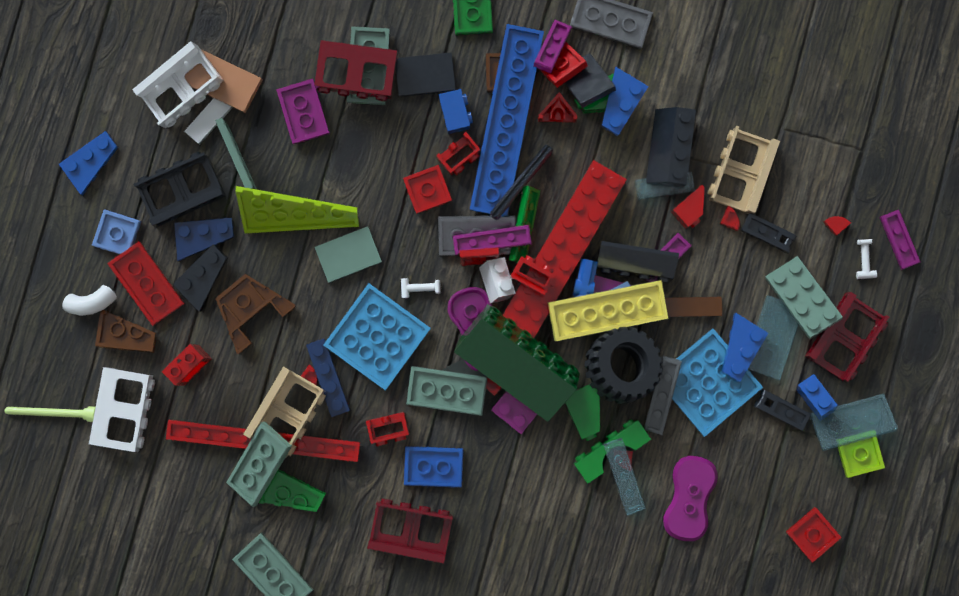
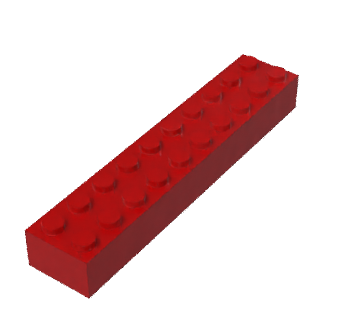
[503,160,627,338]

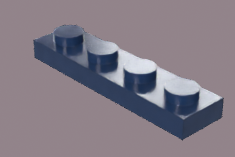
[306,338,350,417]

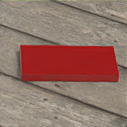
[107,241,185,326]

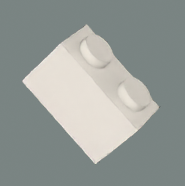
[479,257,516,304]

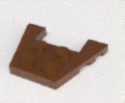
[216,274,297,354]

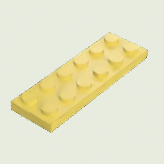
[548,280,668,341]

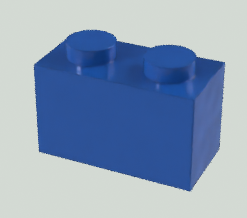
[439,89,473,134]
[797,374,838,421]

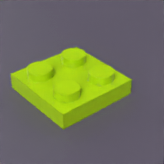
[836,430,885,478]

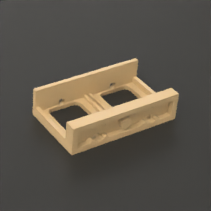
[708,126,780,214]
[243,367,326,458]

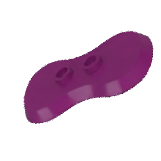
[448,287,492,372]
[663,456,718,541]

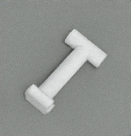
[856,239,877,279]
[401,278,441,298]

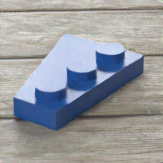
[602,67,649,136]
[59,131,118,196]
[722,313,768,383]

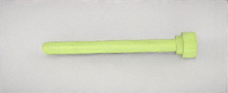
[5,406,96,422]

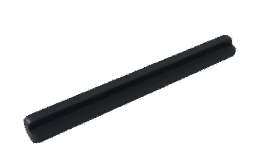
[490,145,553,220]

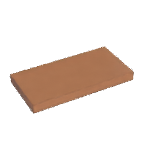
[185,50,263,113]

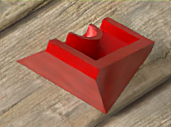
[538,92,577,123]

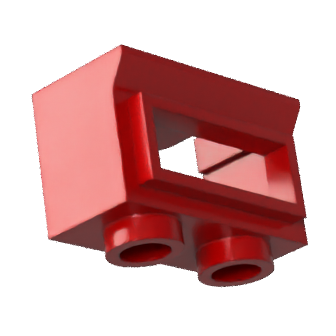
[436,132,480,175]
[510,255,555,297]
[366,412,409,446]

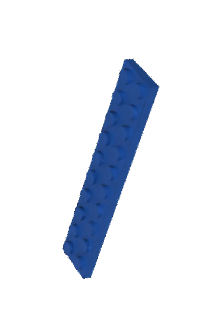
[470,24,544,216]

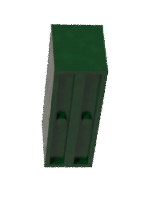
[454,304,580,422]

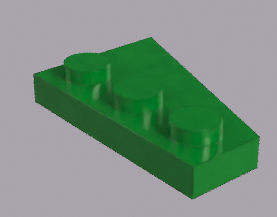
[259,469,326,512]

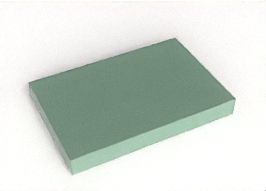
[315,226,382,283]

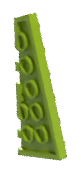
[235,186,359,233]

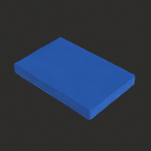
[404,446,463,487]

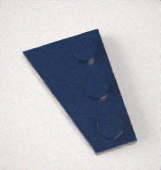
[174,218,234,261]

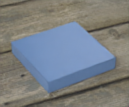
[92,209,142,254]

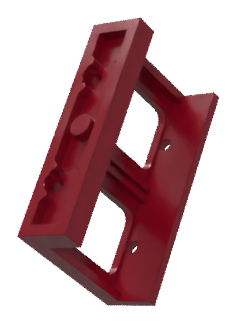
[314,40,398,102]
[805,292,889,382]
[367,498,453,563]

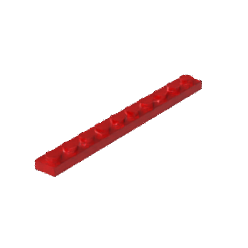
[166,420,360,462]

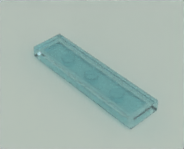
[603,438,645,515]

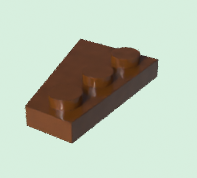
[95,310,157,353]

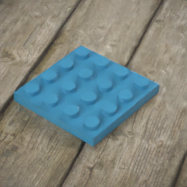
[324,283,431,390]
[672,328,763,437]

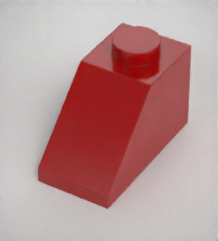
[671,185,705,229]

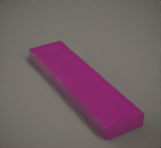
[453,225,532,255]

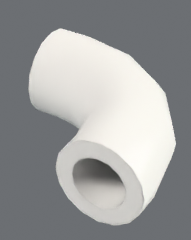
[62,285,117,316]

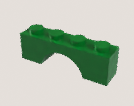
[573,419,651,484]

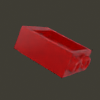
[162,344,212,386]

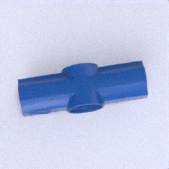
[573,259,597,297]

